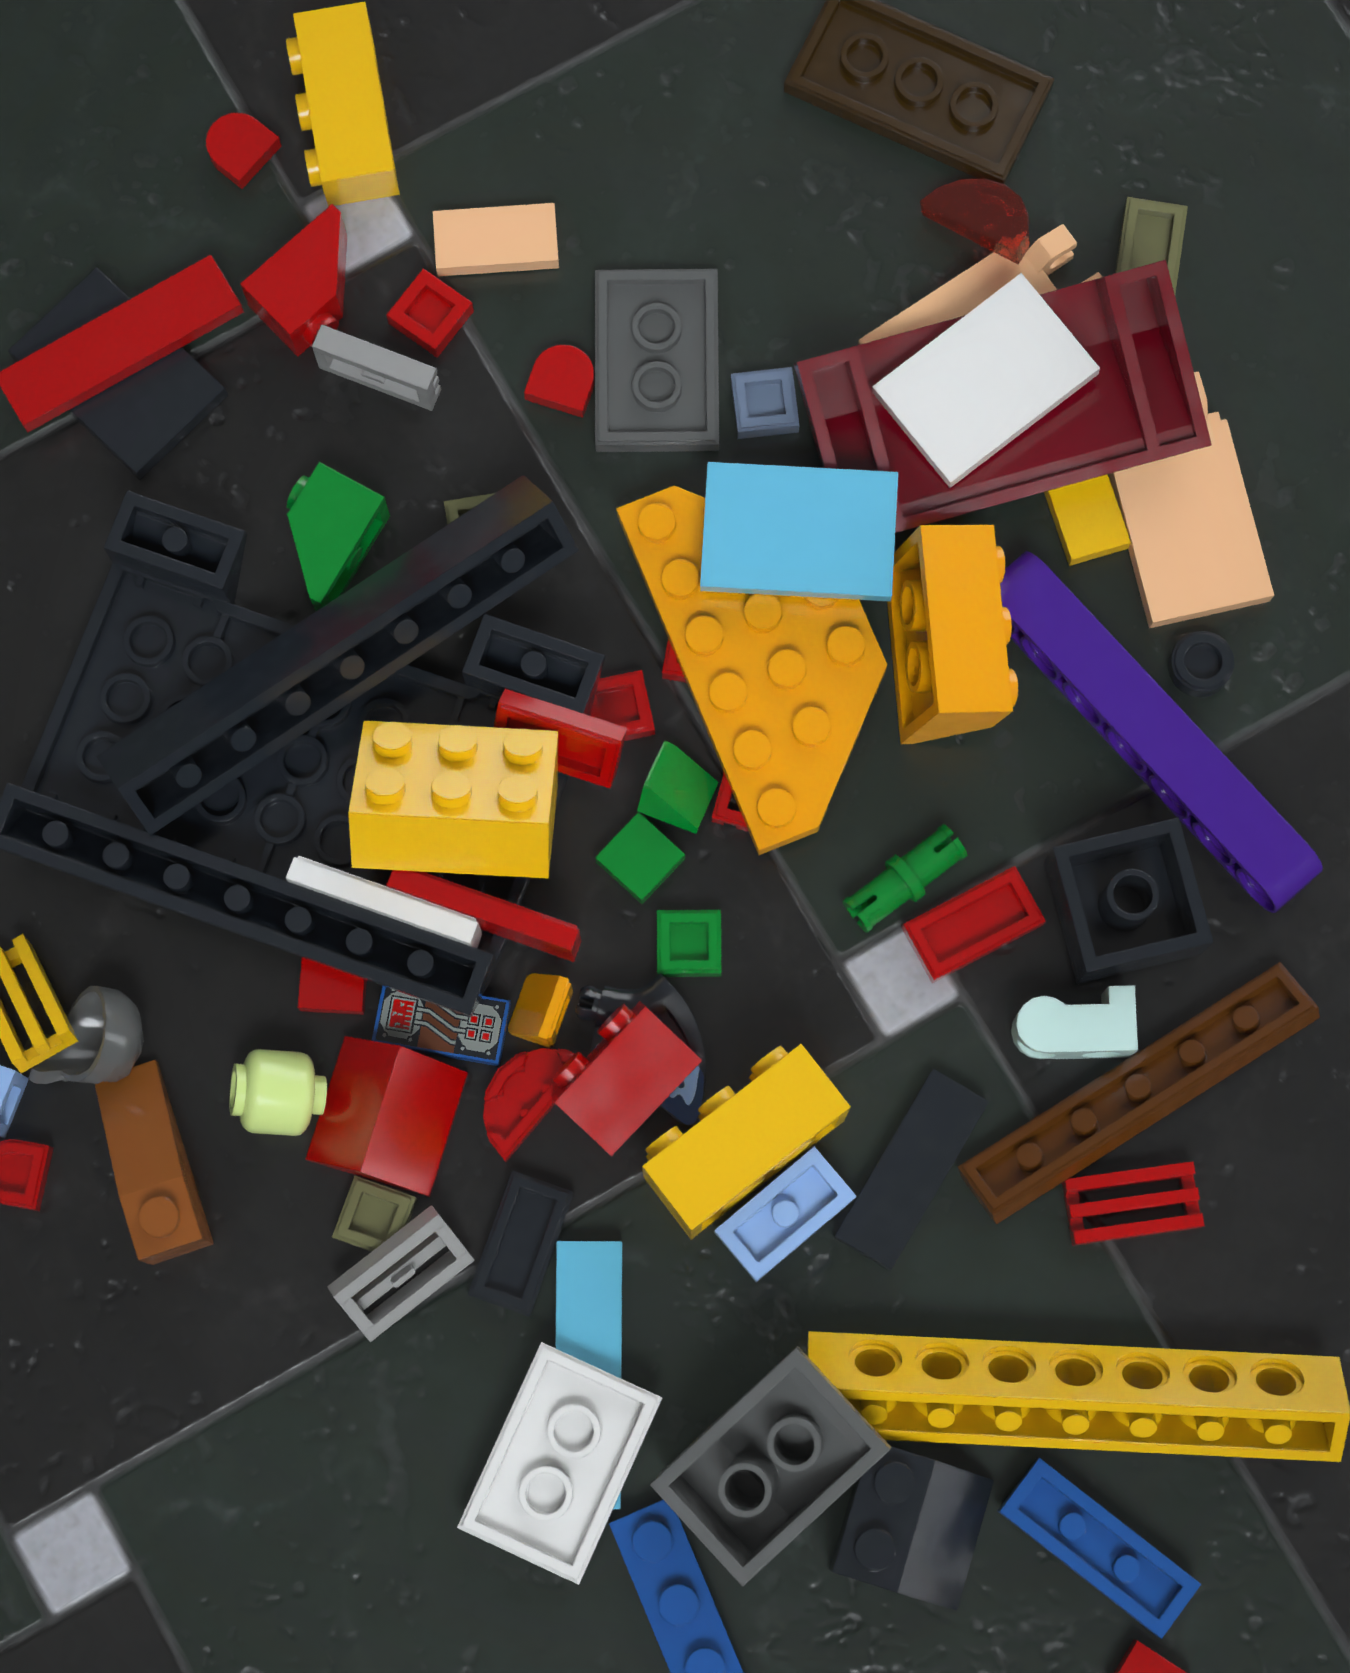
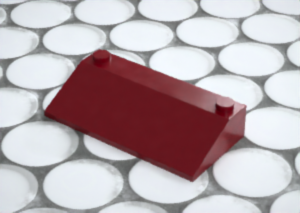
[793,260,1212,533]

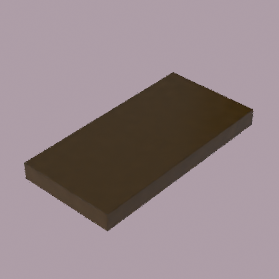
[784,0,1054,189]

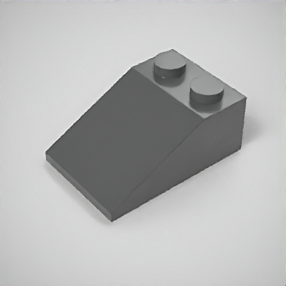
[650,1346,891,1587]

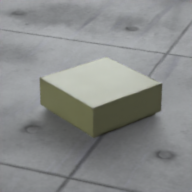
[332,1176,418,1252]

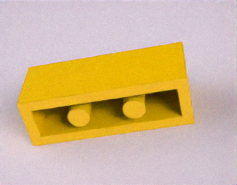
[286,2,400,207]

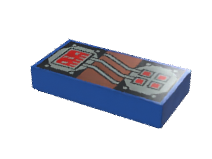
[372,986,511,1067]

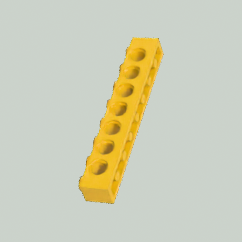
[807,1331,1350,1462]

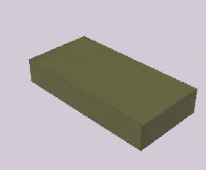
[1114,197,1188,294]

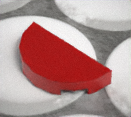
[483,1048,574,1162]

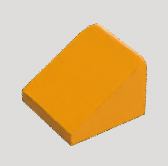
[508,973,573,1048]

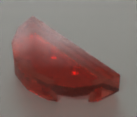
[920,179,1030,265]

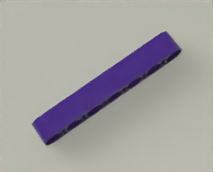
[1000,551,1323,913]

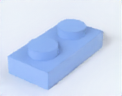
[714,1146,857,1282]

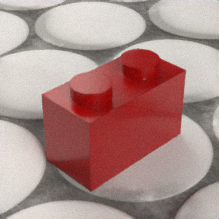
[551,1001,702,1156]

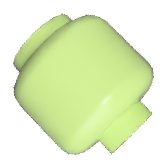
[229,1049,327,1136]

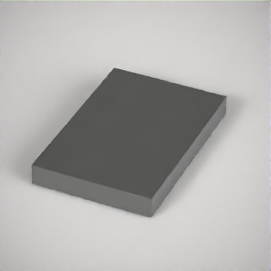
[595,269,719,452]

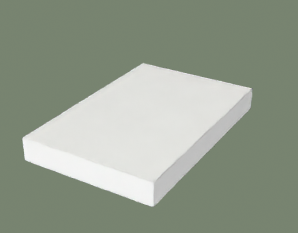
[872,273,1100,488]
[457,1342,662,1585]

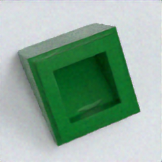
[637,740,718,834]

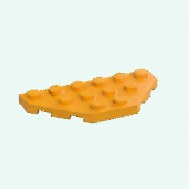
[616,486,887,855]

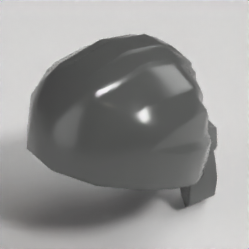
[24,986,144,1084]

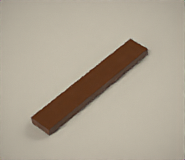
[958,962,1320,1224]

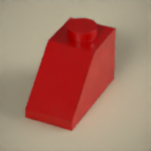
[240,204,347,357]

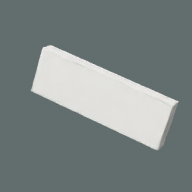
[286,856,482,948]

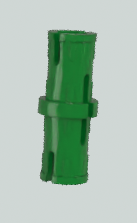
[842,824,968,933]

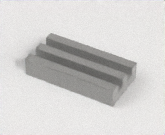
[312,325,441,411]
[327,1205,475,1342]

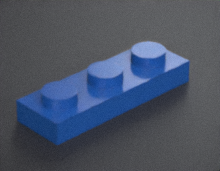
[997,1458,1201,1639]
[609,1500,744,1673]

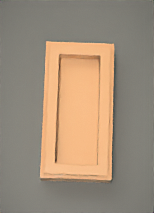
[433,203,559,277]

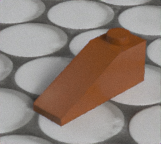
[95,1059,214,1265]

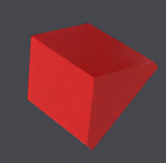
[306,1036,468,1197]

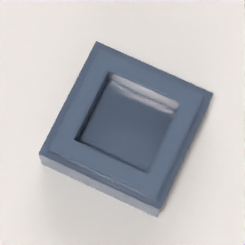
[730,367,800,439]

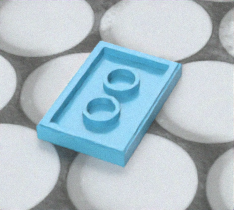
[700,462,898,602]

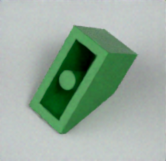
[287,462,390,611]

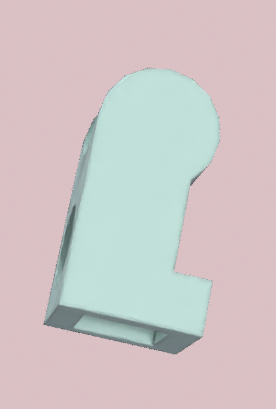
[1011,986,1138,1059]

